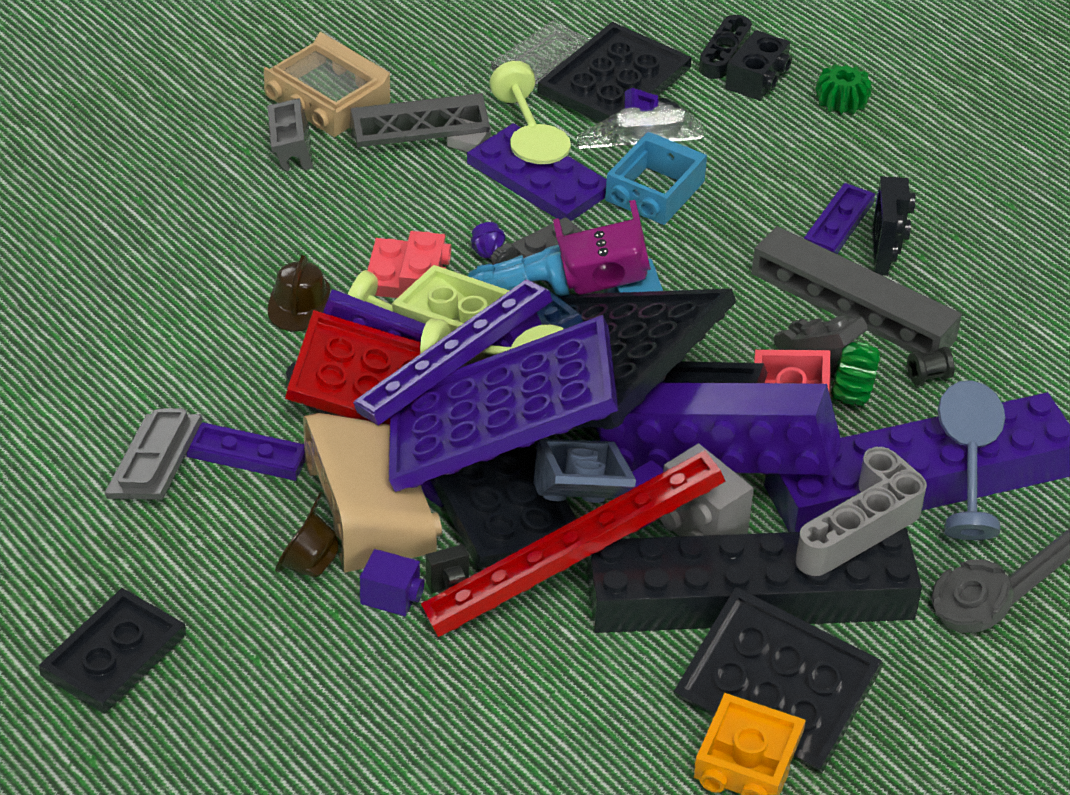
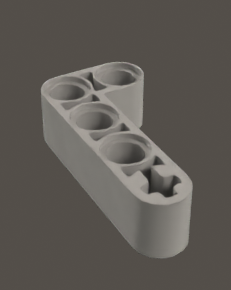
[796,447,927,576]

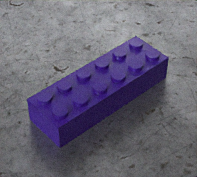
[596,383,842,475]

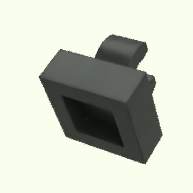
[425,544,469,593]

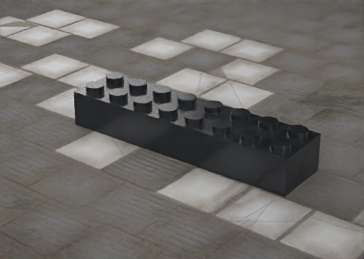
[587,528,922,633]

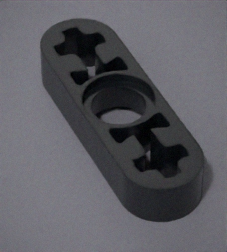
[699,15,752,79]

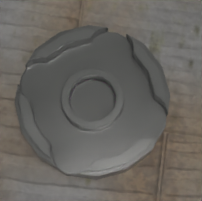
[931,560,1014,633]

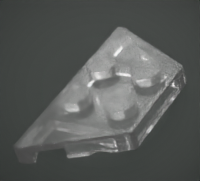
[577,105,704,149]

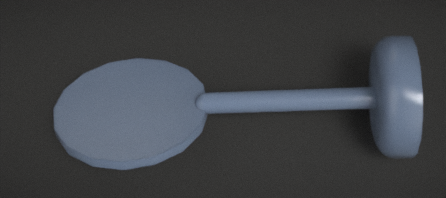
[937,380,1005,540]

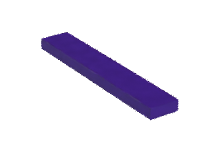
[353,279,553,425]

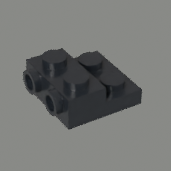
[872,176,916,276]

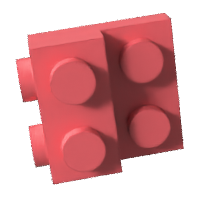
[367,231,451,298]

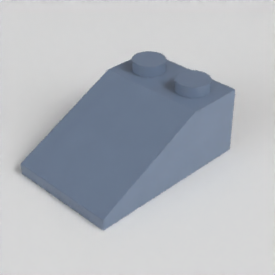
[533,438,636,503]

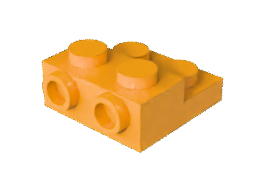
[694,693,806,795]

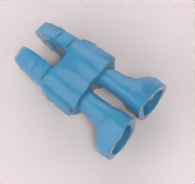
[467,245,569,296]

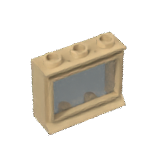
[264,31,390,137]

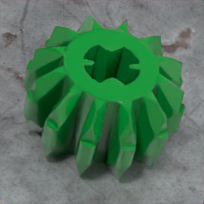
[815,63,872,115]
[832,341,880,406]

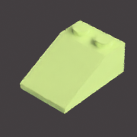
[392,265,509,364]

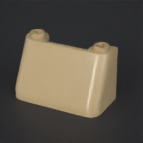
[303,413,442,573]

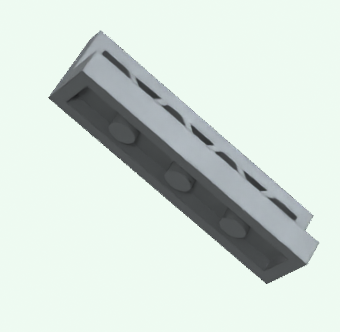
[350,93,490,147]

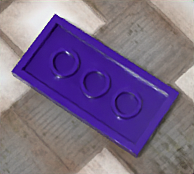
[467,123,607,221]

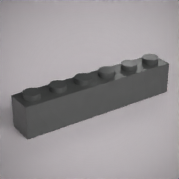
[751,226,962,355]

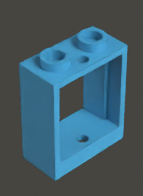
[605,131,707,225]

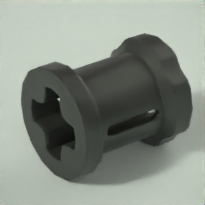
[907,347,955,385]

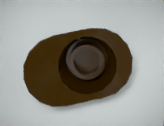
[268,255,330,332]
[275,492,338,577]

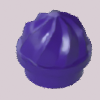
[471,222,506,258]

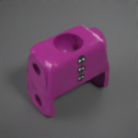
[553,200,651,295]

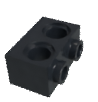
[725,30,792,101]

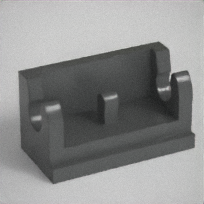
[267,98,313,171]

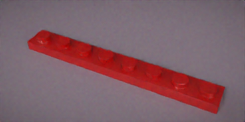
[421,450,726,637]

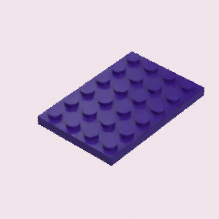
[389,315,618,492]

